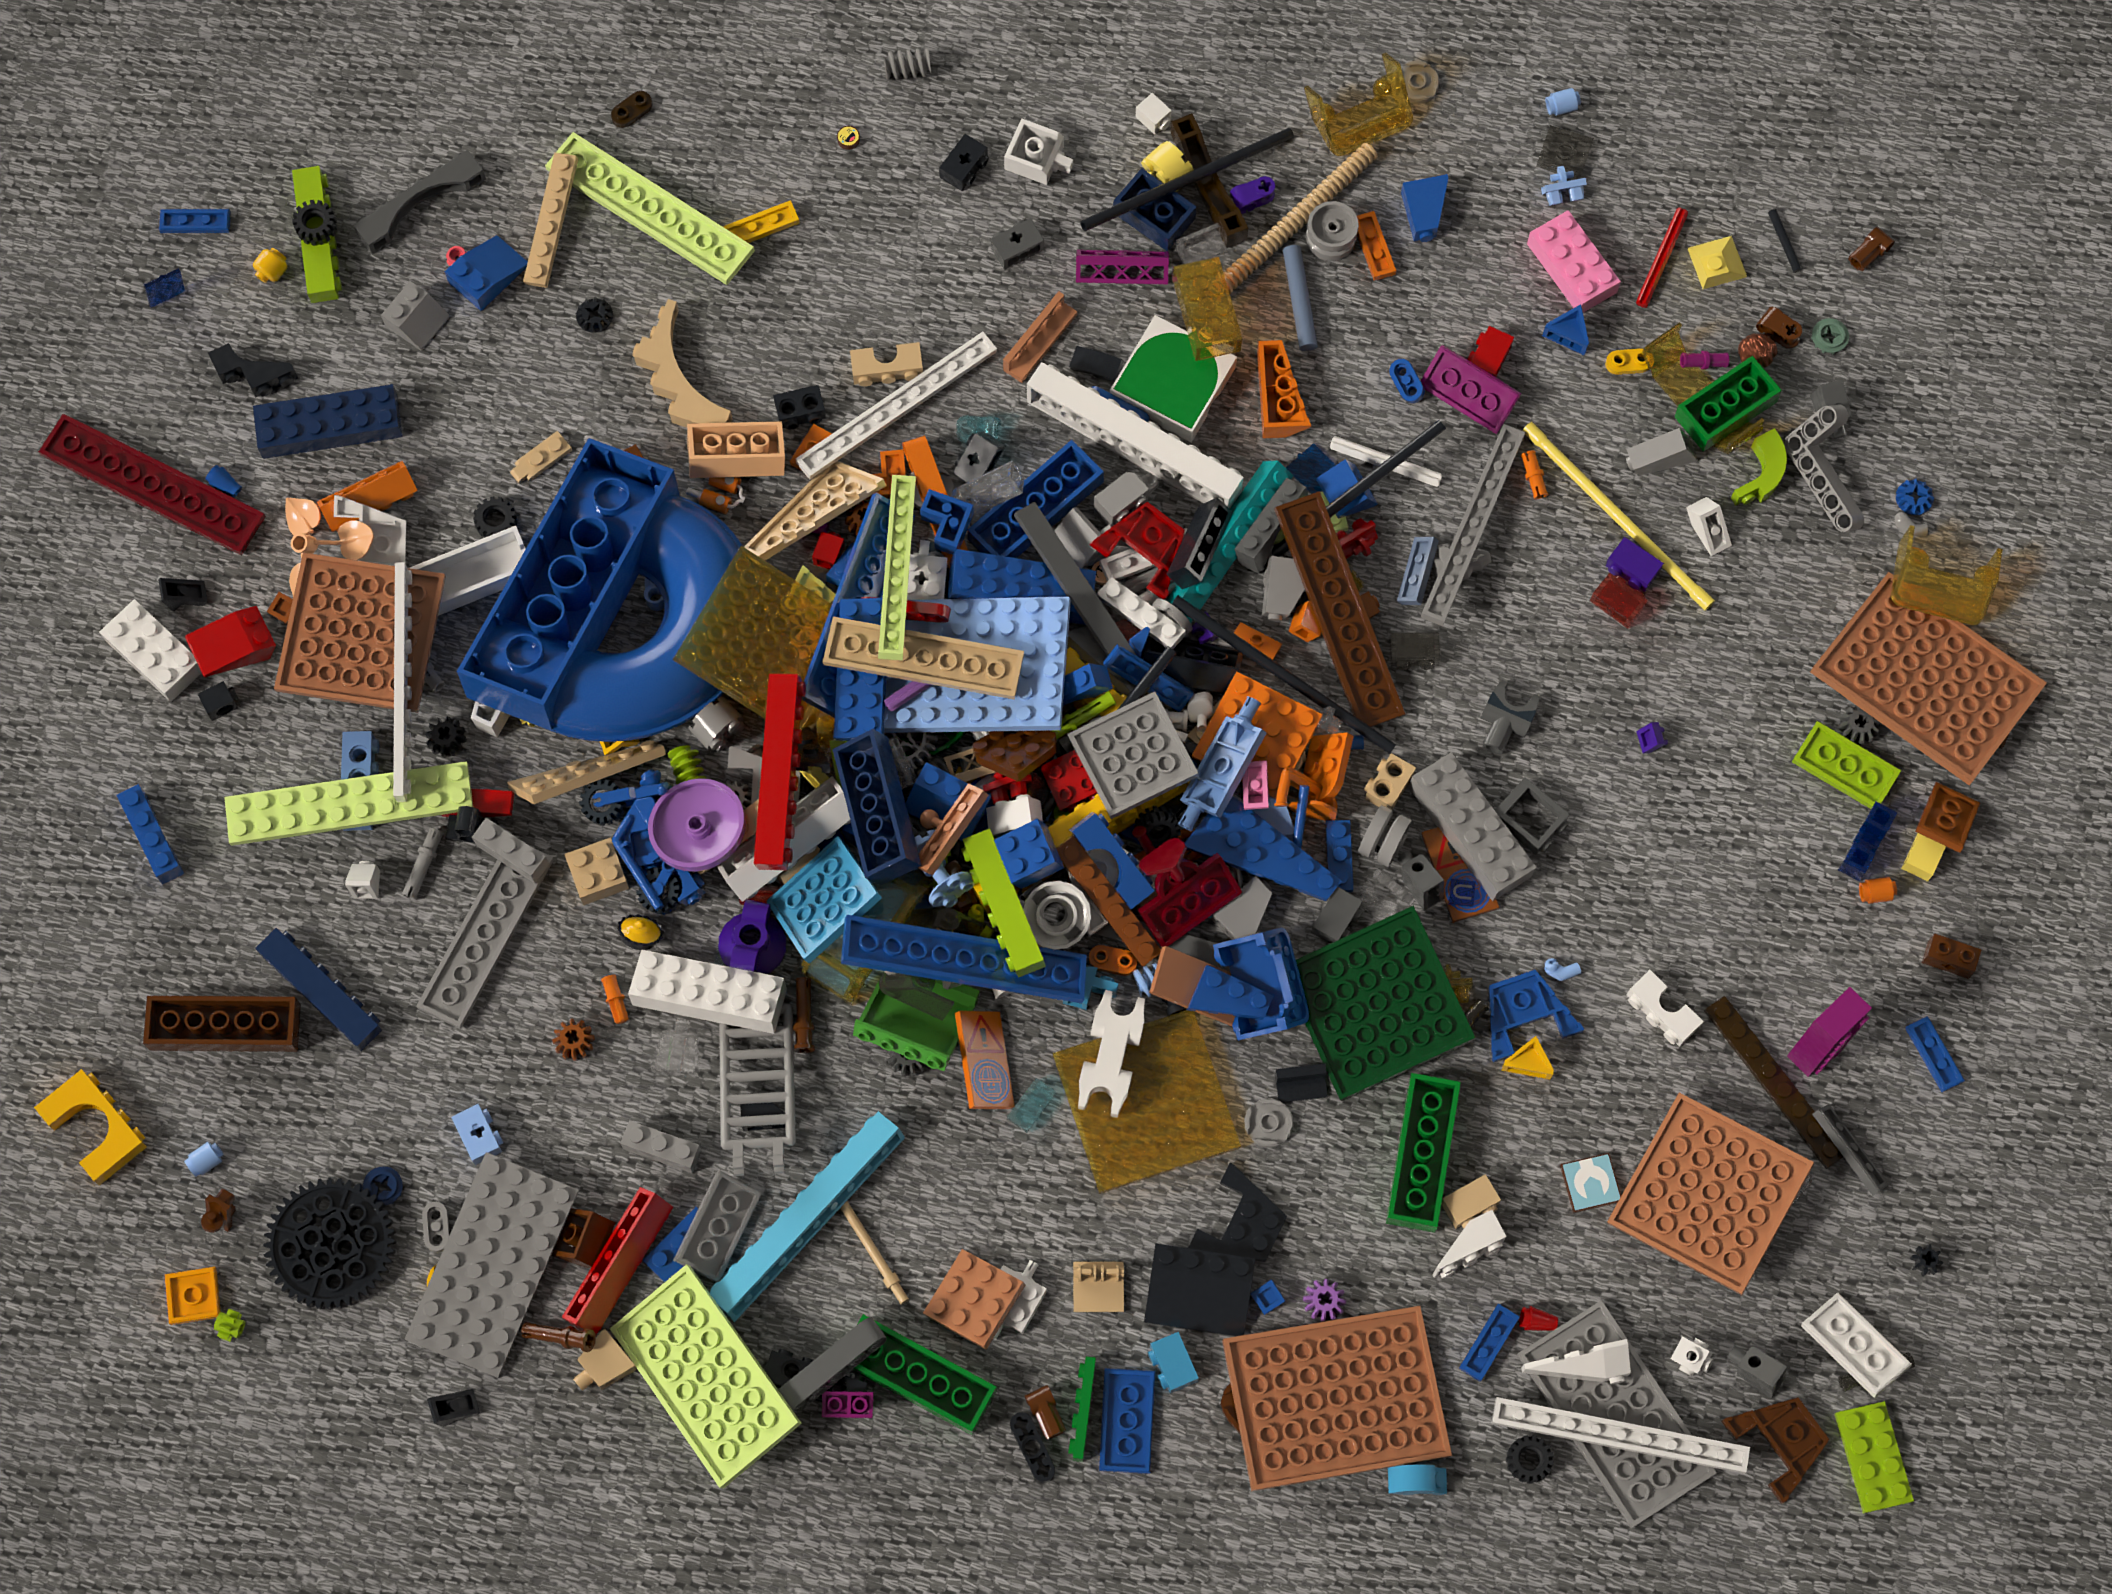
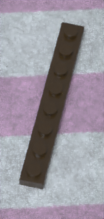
[1704,995,1843,1169]

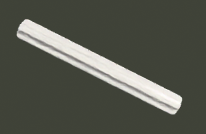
[1330,436,1442,487]

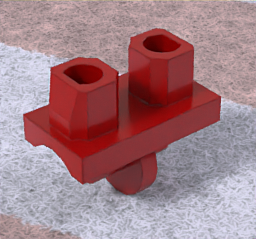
[1336,518,1378,559]
[982,772,1032,805]

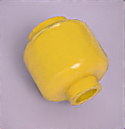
[253,248,288,283]

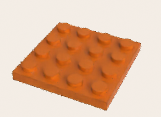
[1192,671,1323,800]

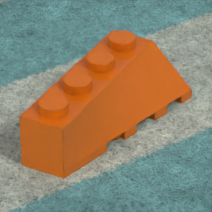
[1257,340,1311,438]

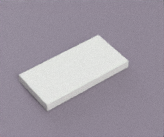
[1801,1293,1911,1398]

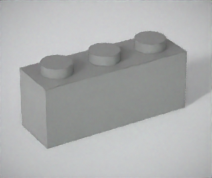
[472,818,549,884]
[620,1120,702,1174]

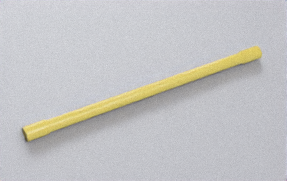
[1522,422,1715,611]

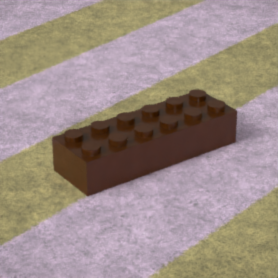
[143,996,301,1052]

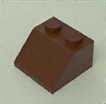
[551,1208,615,1268]

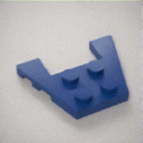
[1488,970,1584,1063]

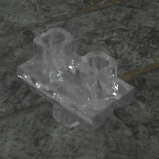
[1307,706,1342,735]

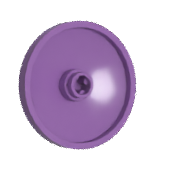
[648,779,746,871]

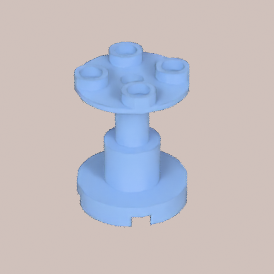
[914,830,974,908]

